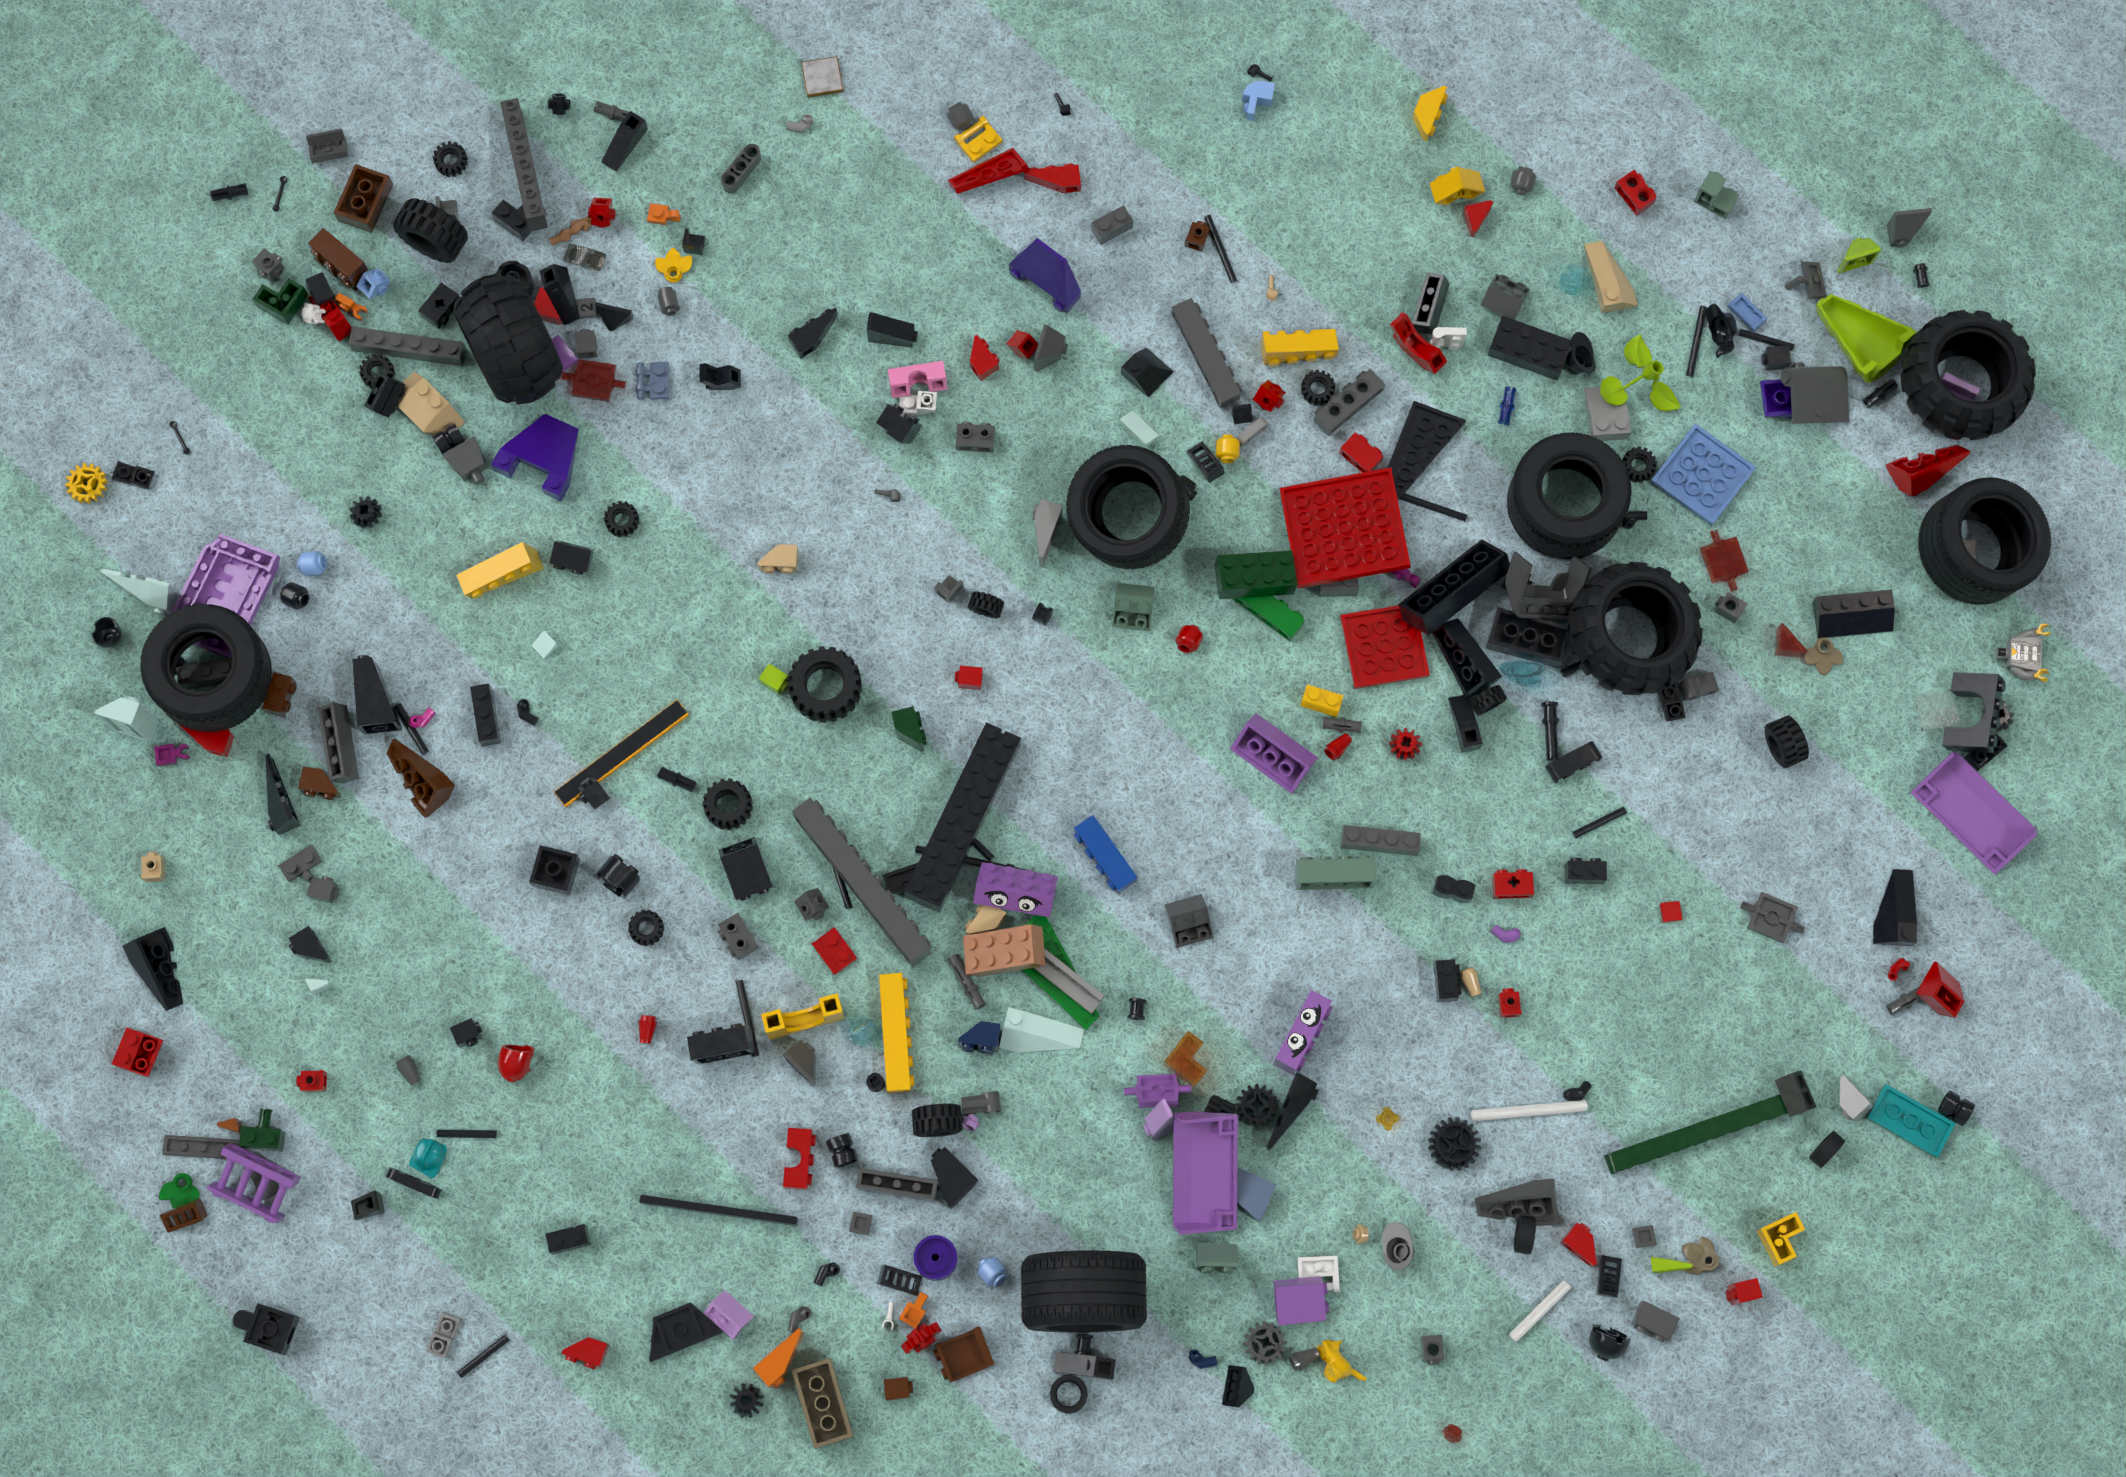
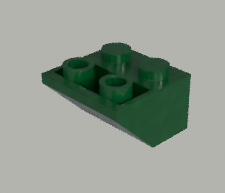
[891,706,927,752]

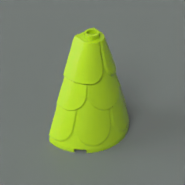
[1816,294,1917,383]

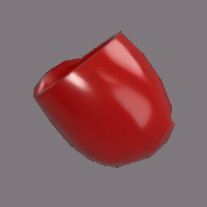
[498,1044,535,1083]

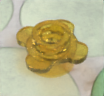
[1376,1107,1399,1131]

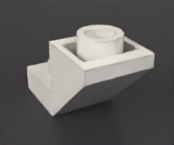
[899,391,937,415]

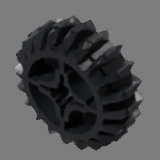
[1428,1117,1481,1171]

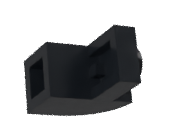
[699,363,741,390]

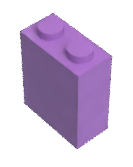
[1273,1276,1329,1326]

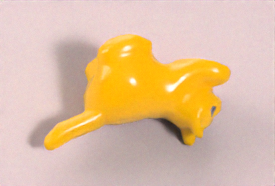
[1317,1339,1367,1383]

